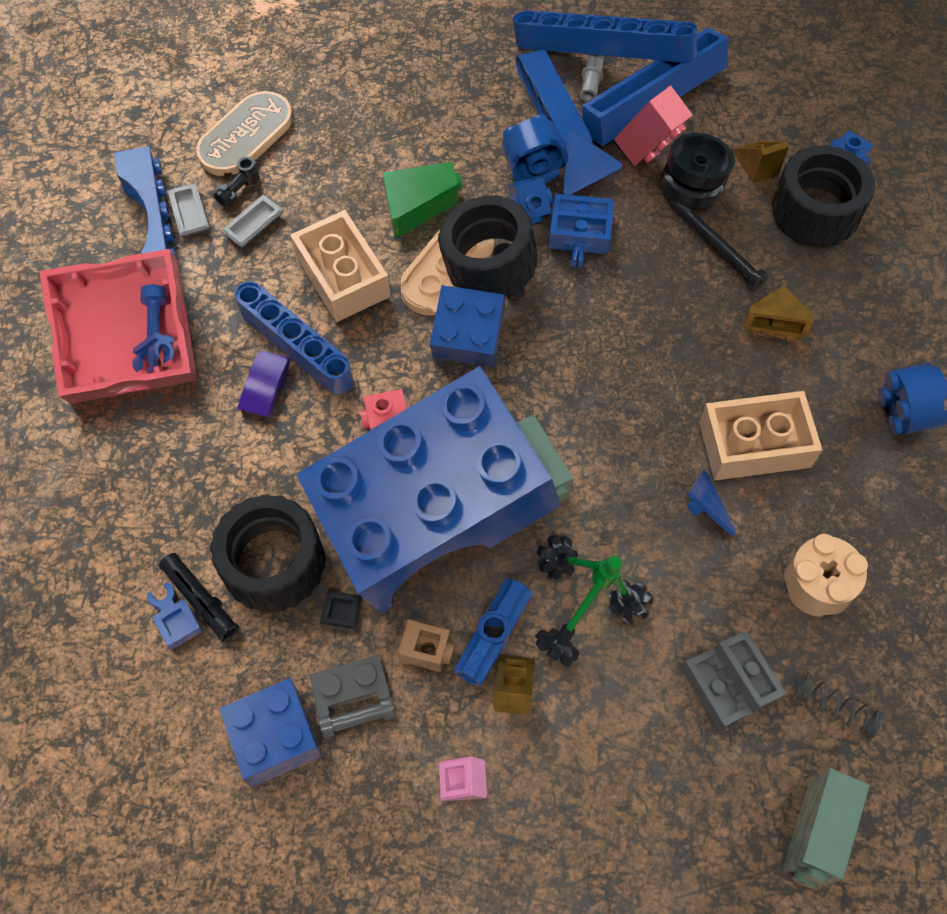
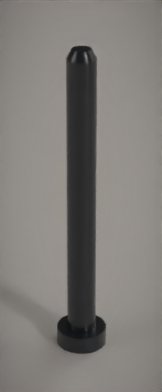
[669,199,769,291]

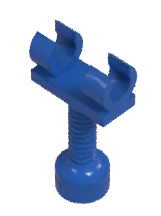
[132,284,174,374]

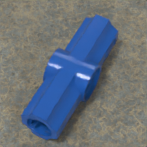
[453,578,533,687]

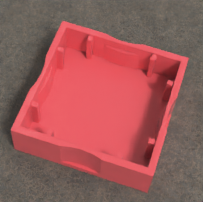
[40,249,198,404]

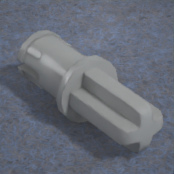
[579,54,604,102]

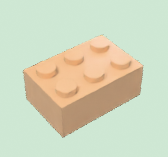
[290,210,391,323]
[699,391,823,481]

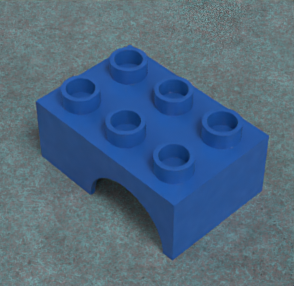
[296,366,561,613]

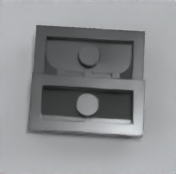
[680,631,787,731]

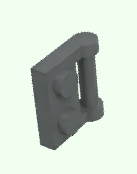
[309,654,396,739]

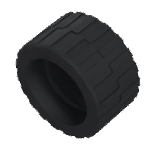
[772,145,875,247]
[438,195,538,297]
[210,494,325,613]

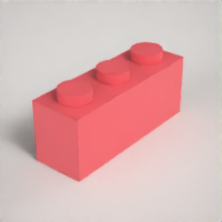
[614,86,693,167]

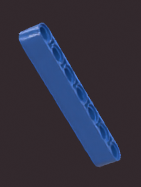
[512,10,697,62]

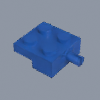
[549,193,614,268]

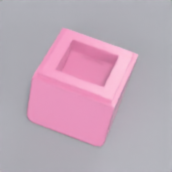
[439,756,487,801]

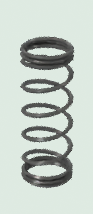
[795,673,884,739]

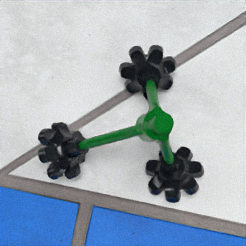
[535,535,654,667]

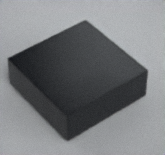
[320,590,363,633]

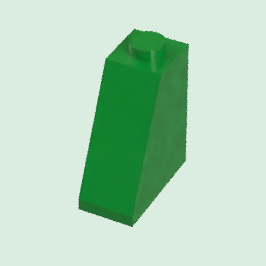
[382,161,462,237]

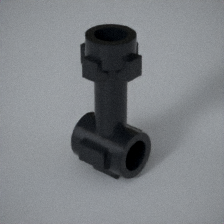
[213,157,260,207]

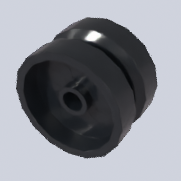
[660,132,735,209]

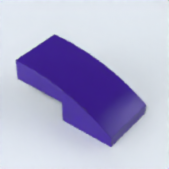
[237,350,291,418]

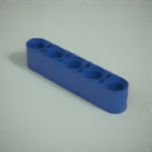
[516,49,592,148]
[234,281,353,394]

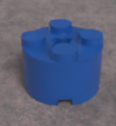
[502,114,568,184]
[878,362,947,435]

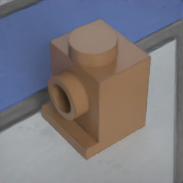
[398,620,455,672]

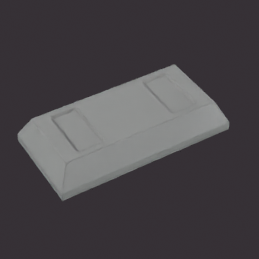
[167,183,209,238]
[221,195,284,248]

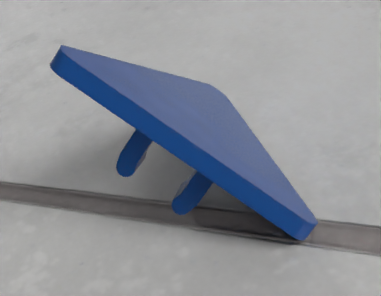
[563,131,622,195]
[687,470,736,536]

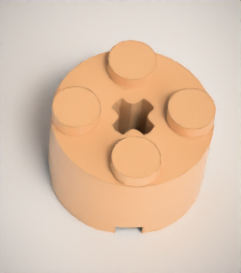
[784,534,868,617]

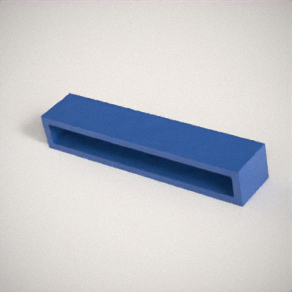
[582,27,728,146]

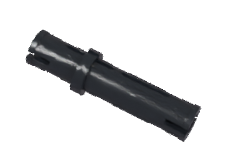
[158,553,239,642]

